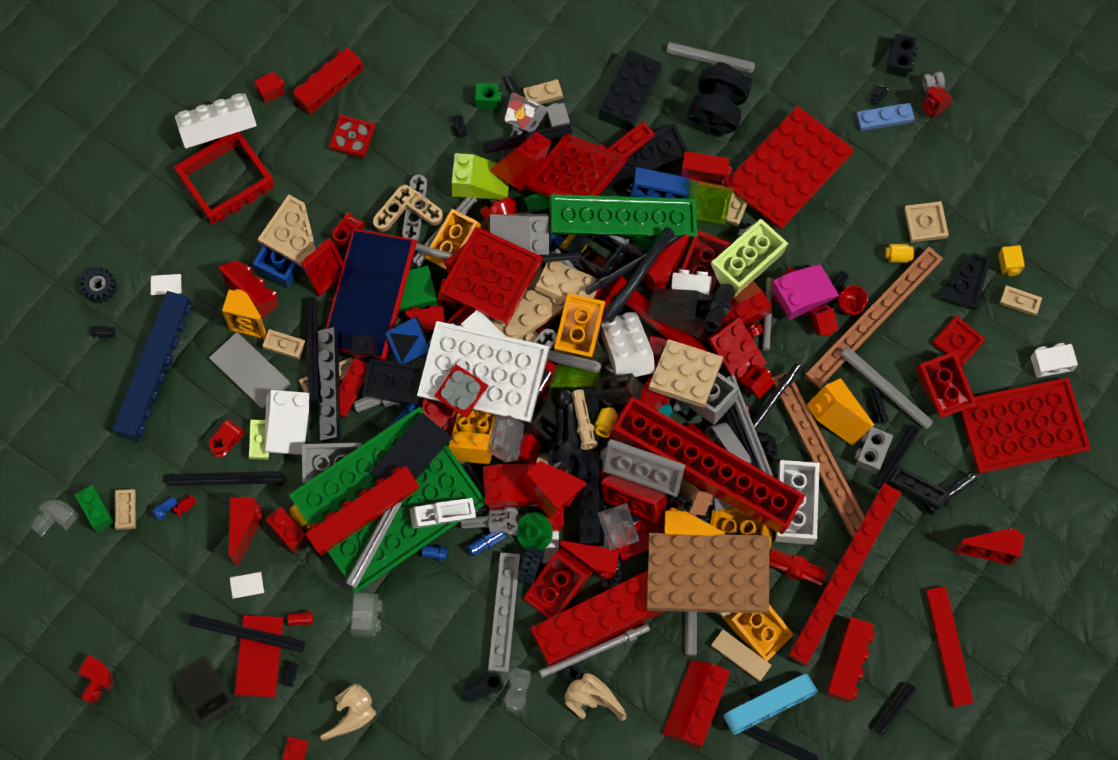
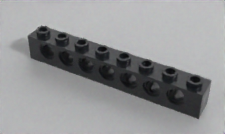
[579,388,604,546]

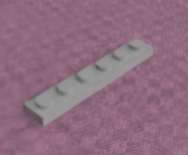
[488,553,520,673]

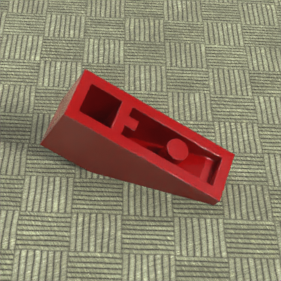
[560,541,619,579]

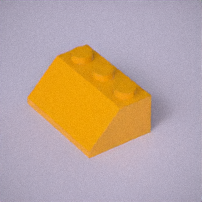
[222,289,267,339]

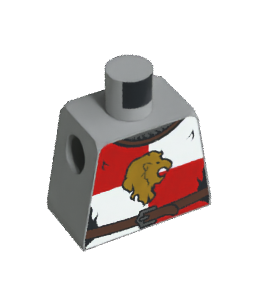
[505,92,548,137]

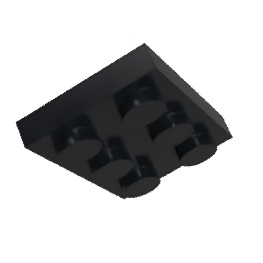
[362,358,424,406]

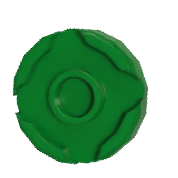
[517,512,553,550]

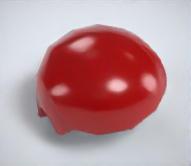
[837,285,868,316]

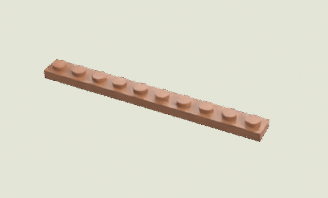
[805,247,943,389]
[772,371,877,543]

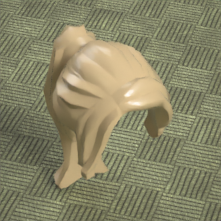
[564,673,627,721]
[320,684,376,741]

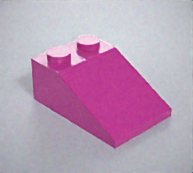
[771,264,839,320]

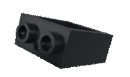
[565,234,625,278]

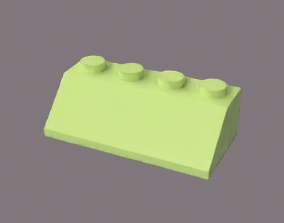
[711,219,788,298]

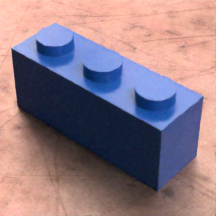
[630,167,690,199]

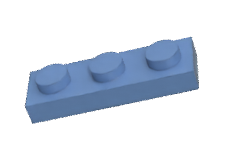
[856,103,915,131]

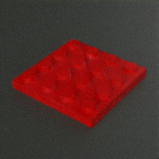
[524,134,628,197]
[440,226,543,326]

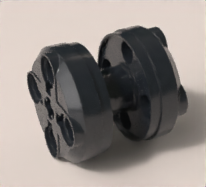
[686,62,753,137]

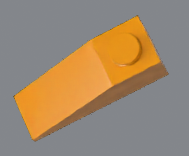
[664,508,725,536]

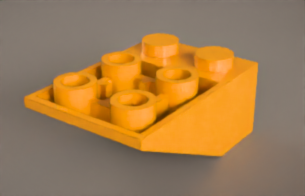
[448,410,496,464]

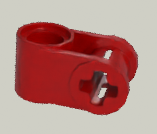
[332,212,365,249]
[209,419,245,458]

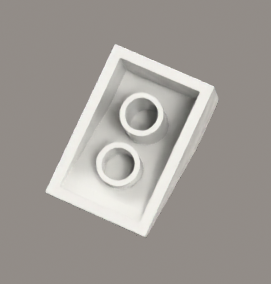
[264,390,309,455]

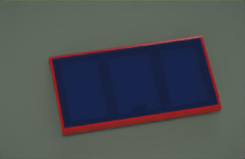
[326,229,417,361]

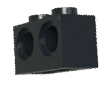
[886,33,919,78]

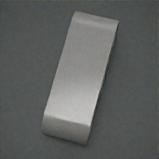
[705,422,751,464]

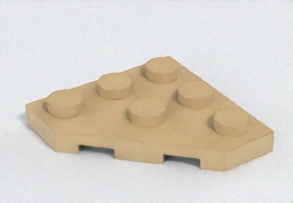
[258,195,316,267]

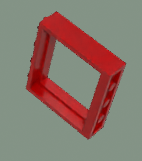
[174,132,275,225]

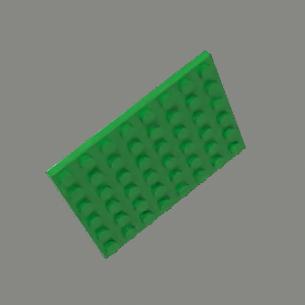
[289,407,485,594]

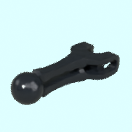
[548,387,587,480]

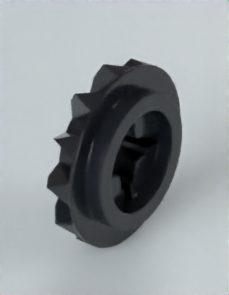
[747,432,778,461]

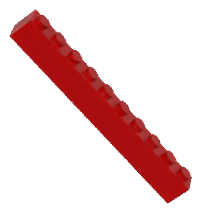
[788,483,901,667]

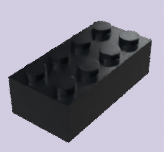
[599,50,662,132]

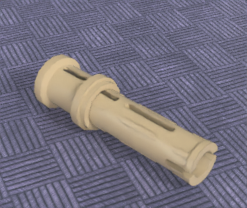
[571,390,598,450]

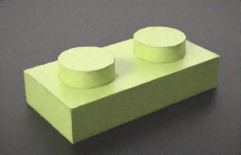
[249,420,269,460]

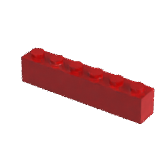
[306,466,421,556]

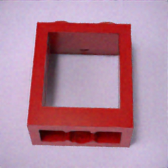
[681,151,732,189]

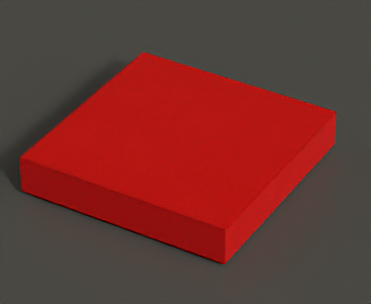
[932,316,986,367]

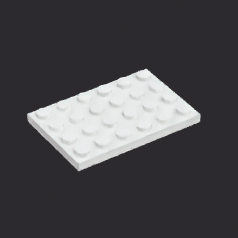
[417,321,550,423]

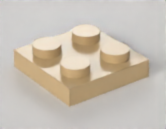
[904,201,949,243]

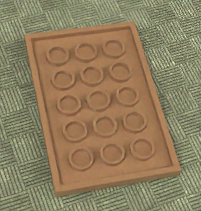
[647,533,769,614]

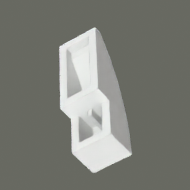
[409,498,476,529]

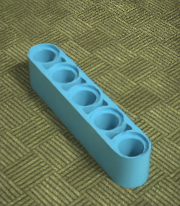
[723,673,818,735]

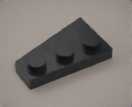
[939,253,991,310]

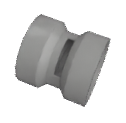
[922,71,945,92]

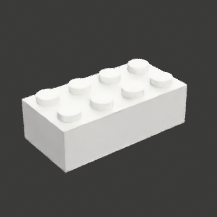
[175,94,257,149]
[600,312,655,380]
[774,460,819,545]

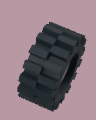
[80,267,117,304]
[517,546,544,585]

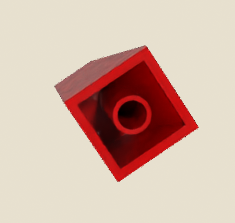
[490,132,552,191]
[518,460,586,518]

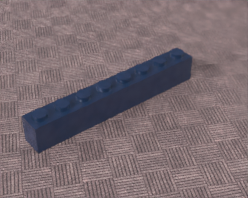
[113,291,193,442]

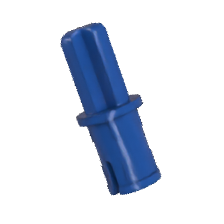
[467,532,505,557]

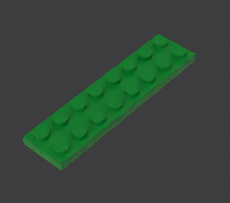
[549,194,697,237]

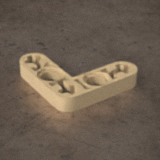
[373,185,443,232]

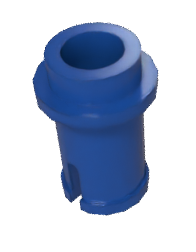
[422,545,448,562]

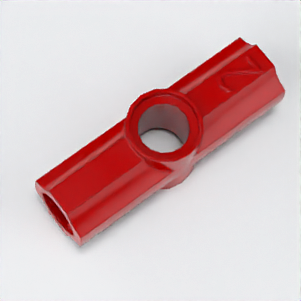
[769,548,828,587]

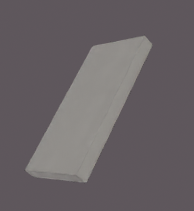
[209,332,291,410]
[603,439,685,497]

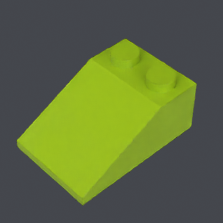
[452,153,509,200]

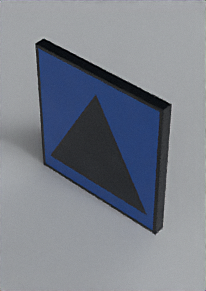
[384,316,430,364]

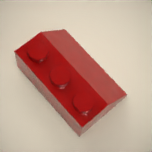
[219,260,279,319]
[703,281,772,328]
[601,474,667,523]

